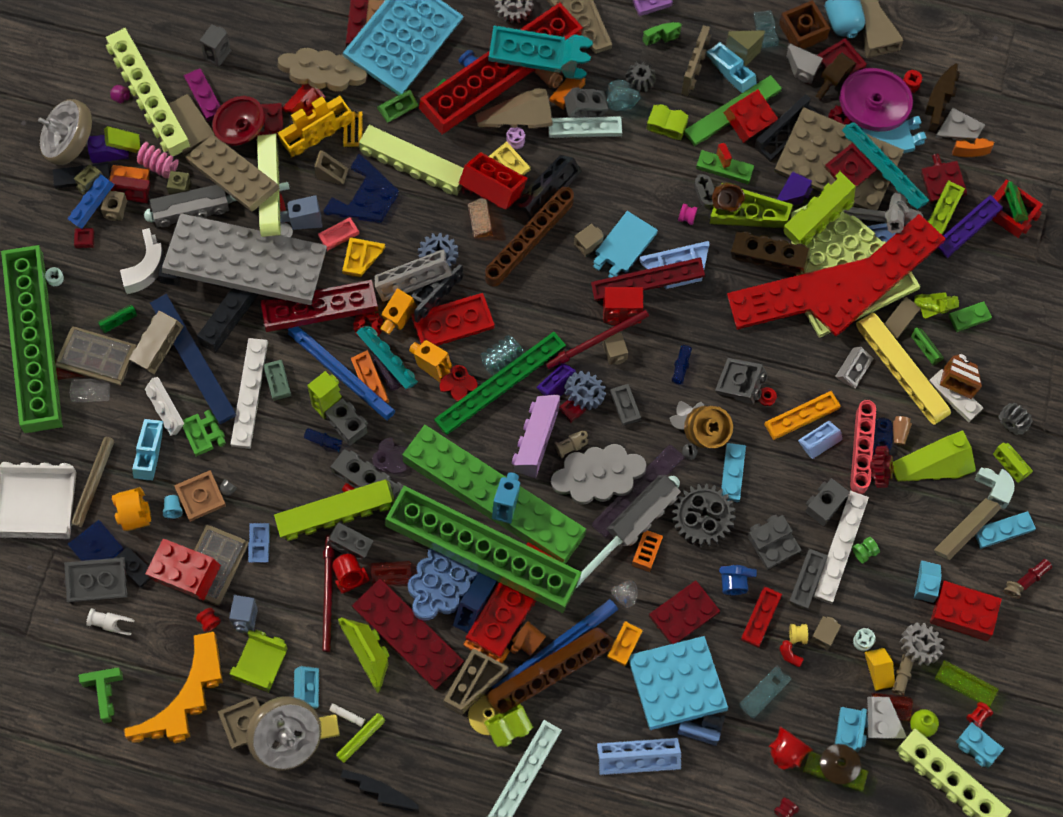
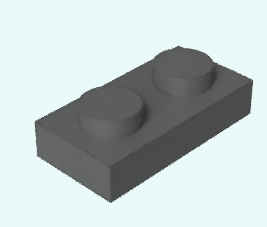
[610,384,641,426]

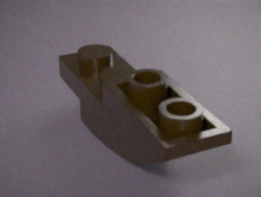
[925,63,960,133]

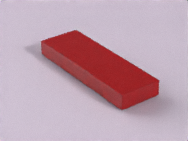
[741,586,782,648]

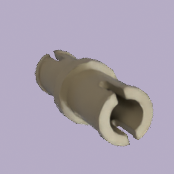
[892,654,913,696]

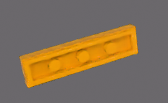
[764,391,841,440]

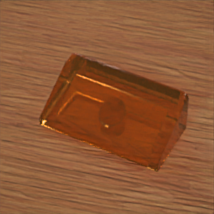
[468,198,492,238]

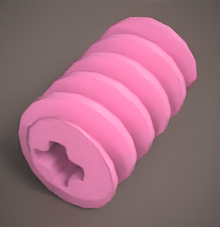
[137,142,179,179]

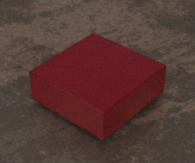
[74,228,94,248]
[559,400,586,423]

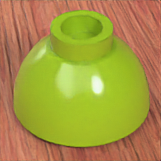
[910,709,939,737]

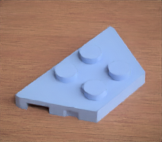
[639,241,710,289]

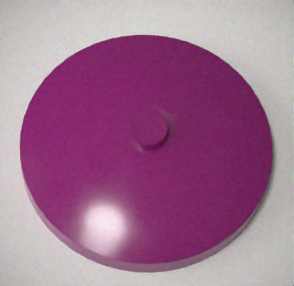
[840,68,913,132]

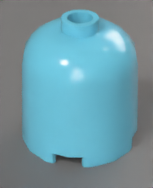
[824,0,865,38]

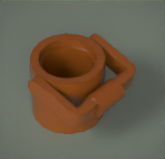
[509,621,546,656]

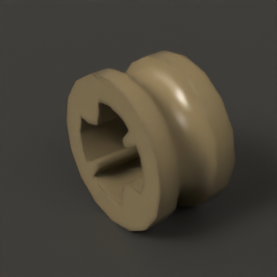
[1004,581,1024,599]

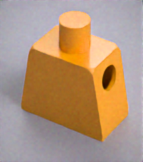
[380,288,417,335]
[409,340,452,382]

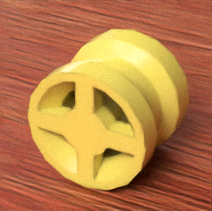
[789,624,808,644]

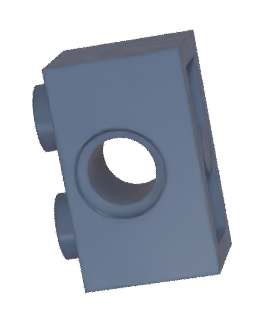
[229,595,258,633]

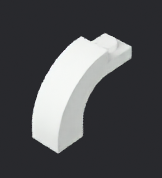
[120,228,164,294]

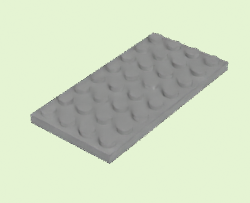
[162,213,327,305]

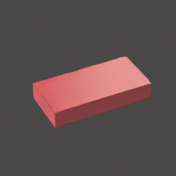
[318,217,360,251]

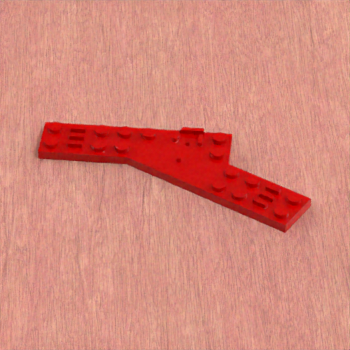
[727,214,946,336]

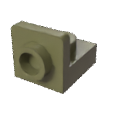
[74,164,103,195]

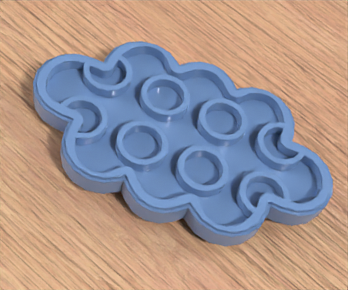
[408,548,479,621]

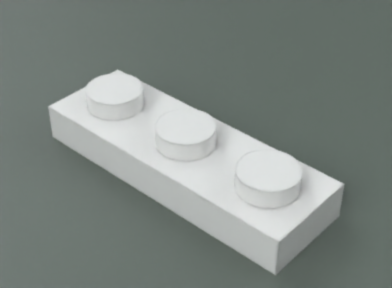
[929,369,983,422]
[145,377,184,436]

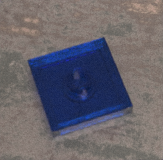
[68,520,124,561]

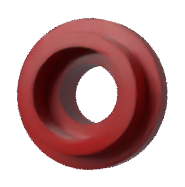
[758,387,777,406]

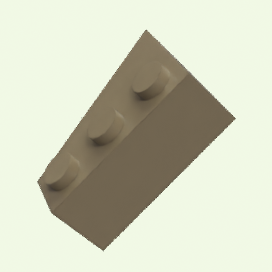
[444,648,509,715]

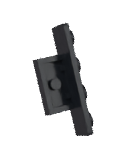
[411,264,463,323]

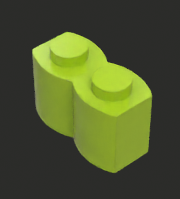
[647,105,688,140]
[484,704,533,747]

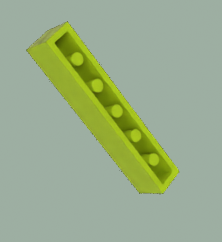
[274,479,395,541]

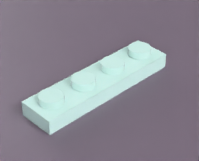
[549,117,622,138]

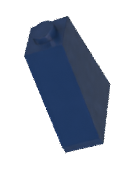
[453,572,497,633]

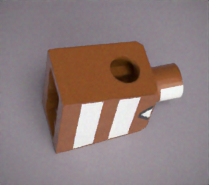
[940,354,982,399]

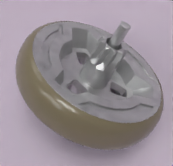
[38,99,92,165]
[246,696,321,770]

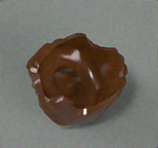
[712,183,745,212]

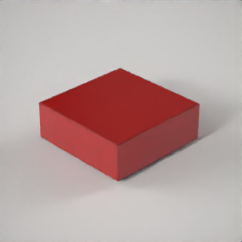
[717,143,732,168]

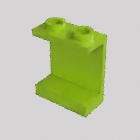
[230,630,288,693]

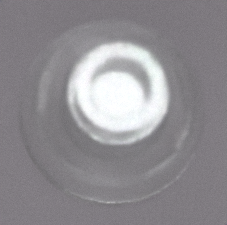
[612,580,638,608]

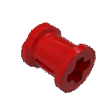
[966,702,993,728]

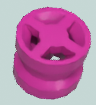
[678,203,698,225]

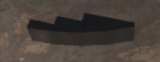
[341,769,419,813]

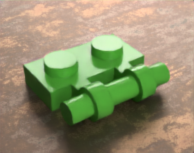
[183,410,226,456]

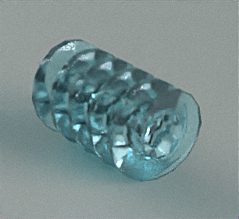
[480,335,523,375]

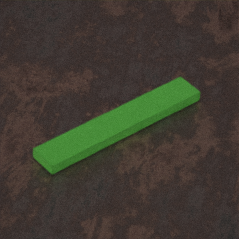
[684,75,782,146]

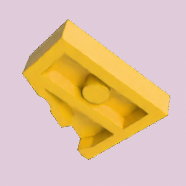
[342,238,385,277]

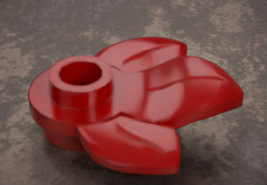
[439,365,477,402]

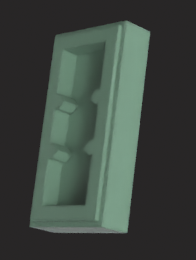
[263,360,291,401]

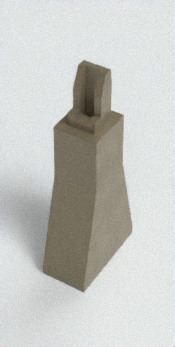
[861,0,903,58]

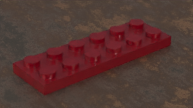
[261,280,378,332]
[352,579,464,691]

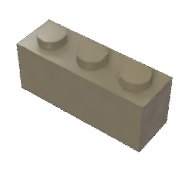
[129,311,184,374]

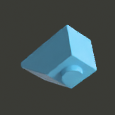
[914,561,941,603]

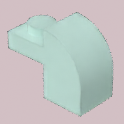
[975,467,1014,509]

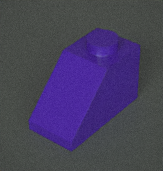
[87,135,129,163]
[777,171,813,206]

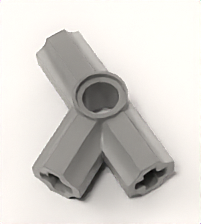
[885,193,923,234]

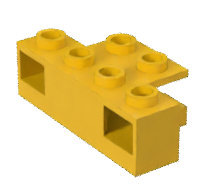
[278,96,353,157]

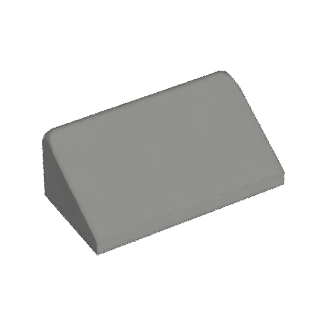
[835,347,874,388]

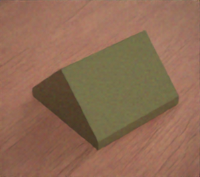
[726,30,765,67]

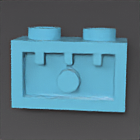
[835,707,868,752]
[956,723,1004,768]

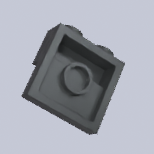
[715,358,768,405]
[747,514,802,570]

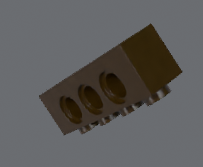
[731,232,810,274]

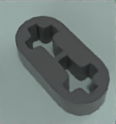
[694,174,714,209]

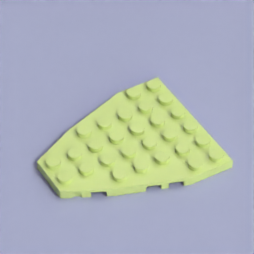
[791,205,920,338]

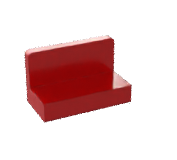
[282,84,326,116]

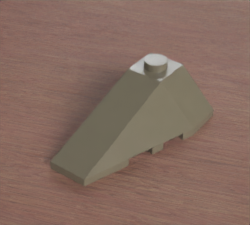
[475,88,553,128]

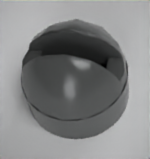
[682,443,698,460]
[220,479,237,496]

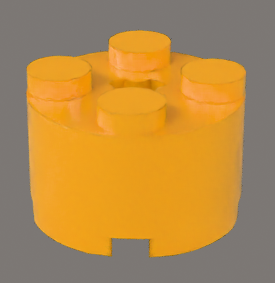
[112,487,151,531]

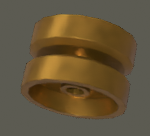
[684,406,733,448]

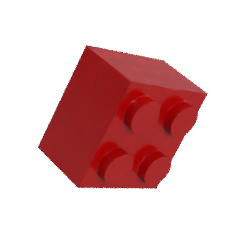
[724,89,778,143]
[603,287,643,325]

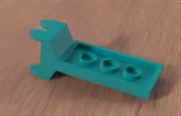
[488,26,593,79]

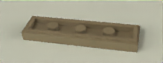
[934,498,1001,560]

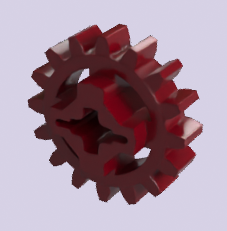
[870,446,894,488]

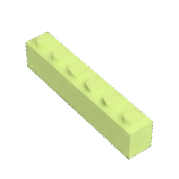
[359,125,464,195]

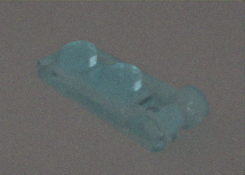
[739,665,792,719]

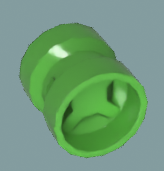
[852,537,880,563]

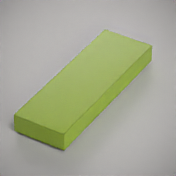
[928,180,965,235]

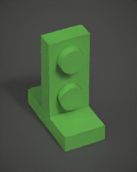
[79,667,123,723]

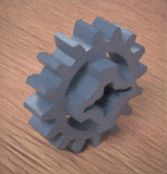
[418,233,458,269]
[564,371,606,410]

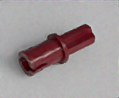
[1017,559,1052,591]

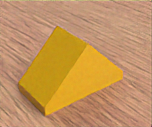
[864,648,895,691]

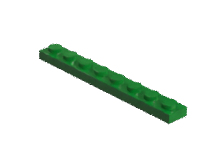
[434,332,566,435]

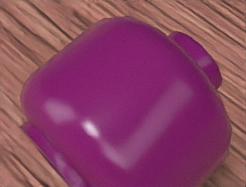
[110,85,130,103]

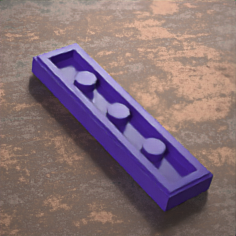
[937,195,1003,258]

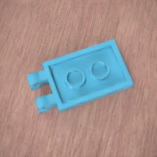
[859,116,927,153]
[593,211,658,278]

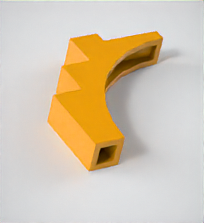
[124,632,223,743]

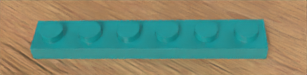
[842,122,929,209]

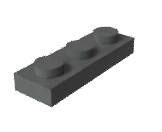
[789,548,828,610]

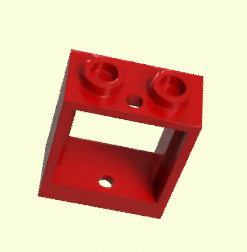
[992,179,1043,238]

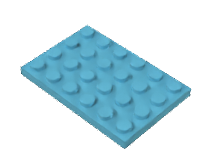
[342,0,464,95]

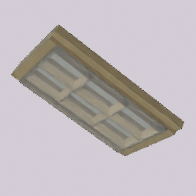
[55,326,137,386]
[194,525,249,606]

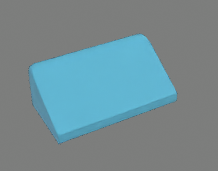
[294,666,319,708]

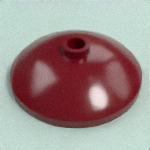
[212,96,265,146]

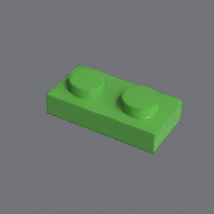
[949,301,992,332]

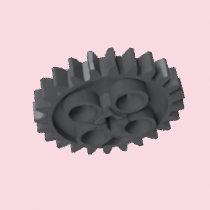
[672,484,736,547]

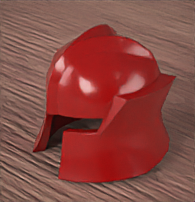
[768,727,813,769]

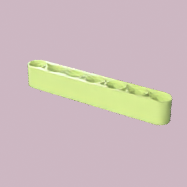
[257,134,281,237]

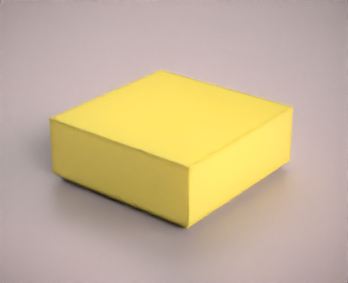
[319,715,340,739]

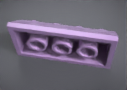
[511,395,560,478]

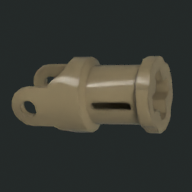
[554,431,588,458]

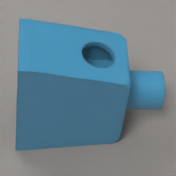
[492,472,521,524]

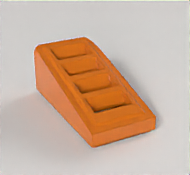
[632,530,663,572]

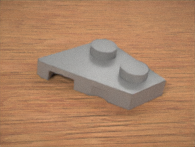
[936,108,985,142]
[867,697,906,738]

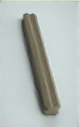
[72,437,114,527]

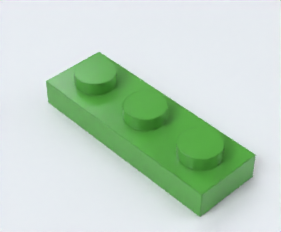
[696,150,754,184]

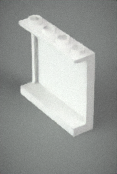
[0,462,76,539]

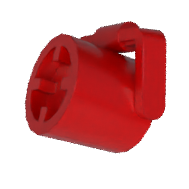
[332,554,370,593]

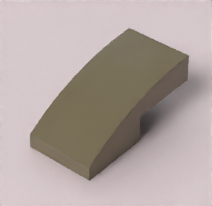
[884,297,921,340]

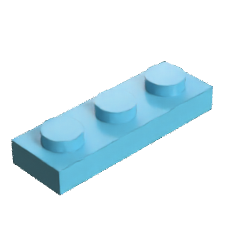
[721,443,746,502]
[975,511,1036,549]

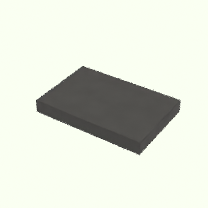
[64,557,128,602]

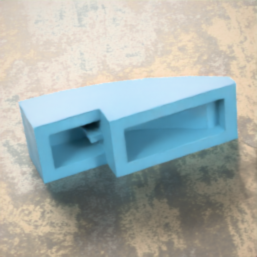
[706,43,757,93]
[132,419,164,481]

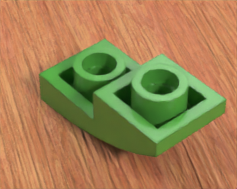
[643,23,681,46]

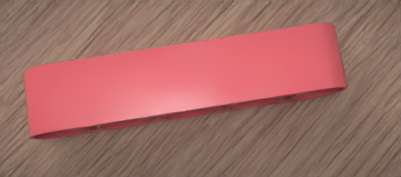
[850,400,876,494]

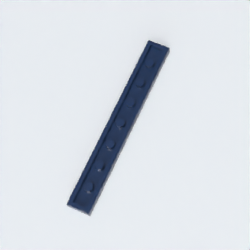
[150,294,237,425]

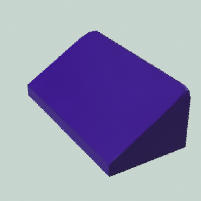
[537,363,576,396]

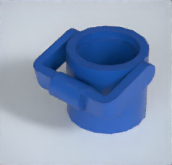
[720,565,757,595]

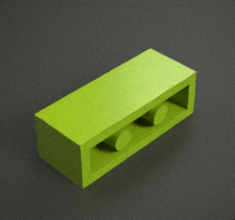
[307,371,342,419]

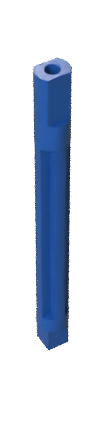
[288,326,395,420]
[492,599,618,689]

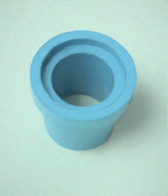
[163,495,183,519]

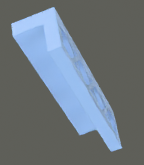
[597,738,681,775]

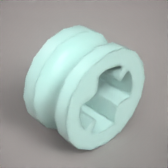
[45,267,64,286]

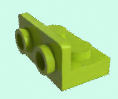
[993,442,1033,483]

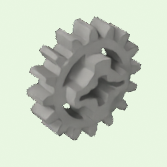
[495,0,533,23]
[900,622,944,666]

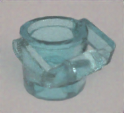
[607,80,641,111]

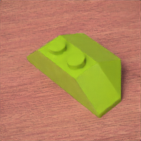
[338,618,390,692]

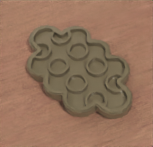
[278,48,367,91]

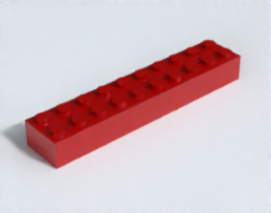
[419,2,583,134]

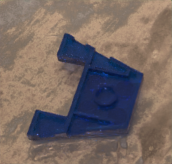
[324,154,399,223]

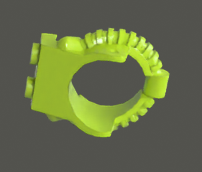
[914,293,959,318]

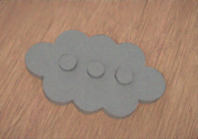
[551,444,646,504]

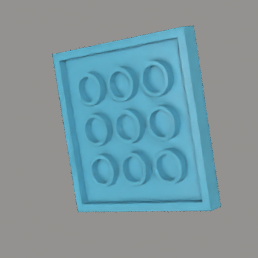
[628,636,728,730]

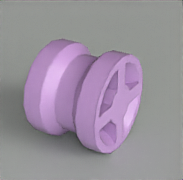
[507,127,525,150]

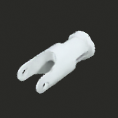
[87,608,134,635]

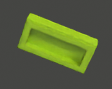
[104,126,140,153]

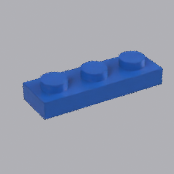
[68,174,115,229]

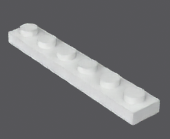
[231,338,268,449]
[813,491,869,604]

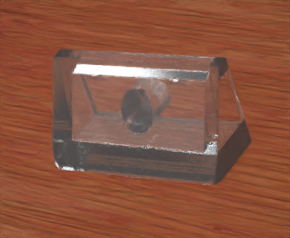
[69,379,110,402]

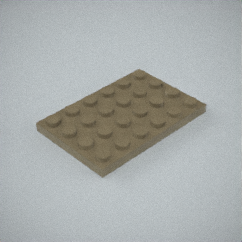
[774,107,904,210]

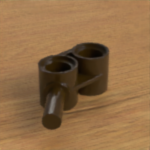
[816,52,856,100]

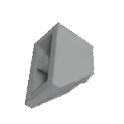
[786,44,823,84]

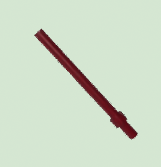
[546,310,649,369]
[322,535,335,652]

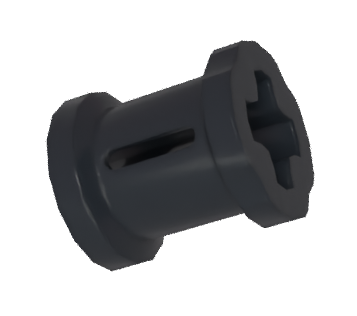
[701,714,726,733]

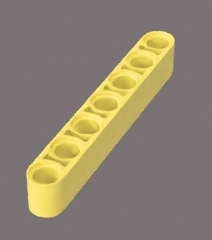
[856,312,951,425]

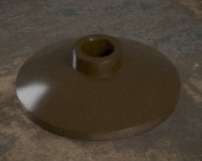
[820,744,861,785]

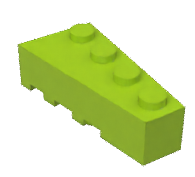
[784,172,856,245]

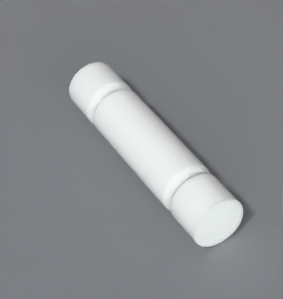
[329,704,365,727]

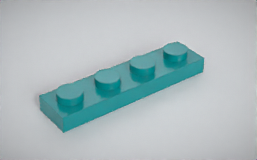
[356,326,418,389]

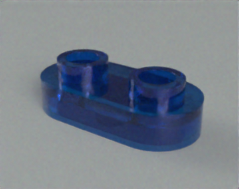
[873,417,893,453]

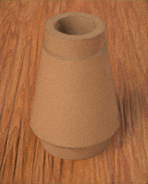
[535,69,563,88]
[893,416,912,446]

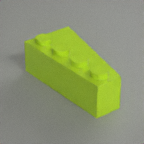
[710,183,793,228]

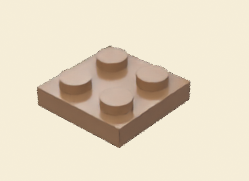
[174,470,226,521]

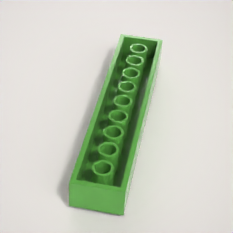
[1,245,63,433]
[402,425,586,564]
[385,486,582,613]

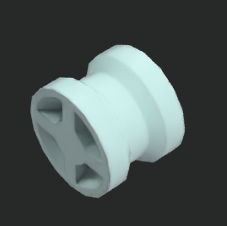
[853,628,875,651]

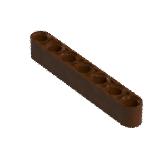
[485,187,574,287]
[487,628,613,713]

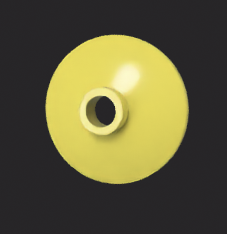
[468,695,500,735]

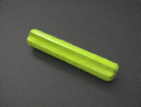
[337,713,385,763]

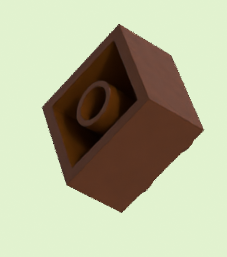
[779,0,830,49]

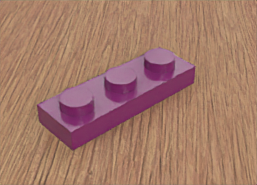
[184,68,220,122]

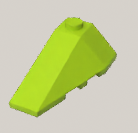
[893,430,976,482]

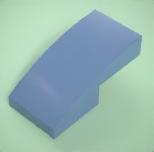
[248,523,270,563]

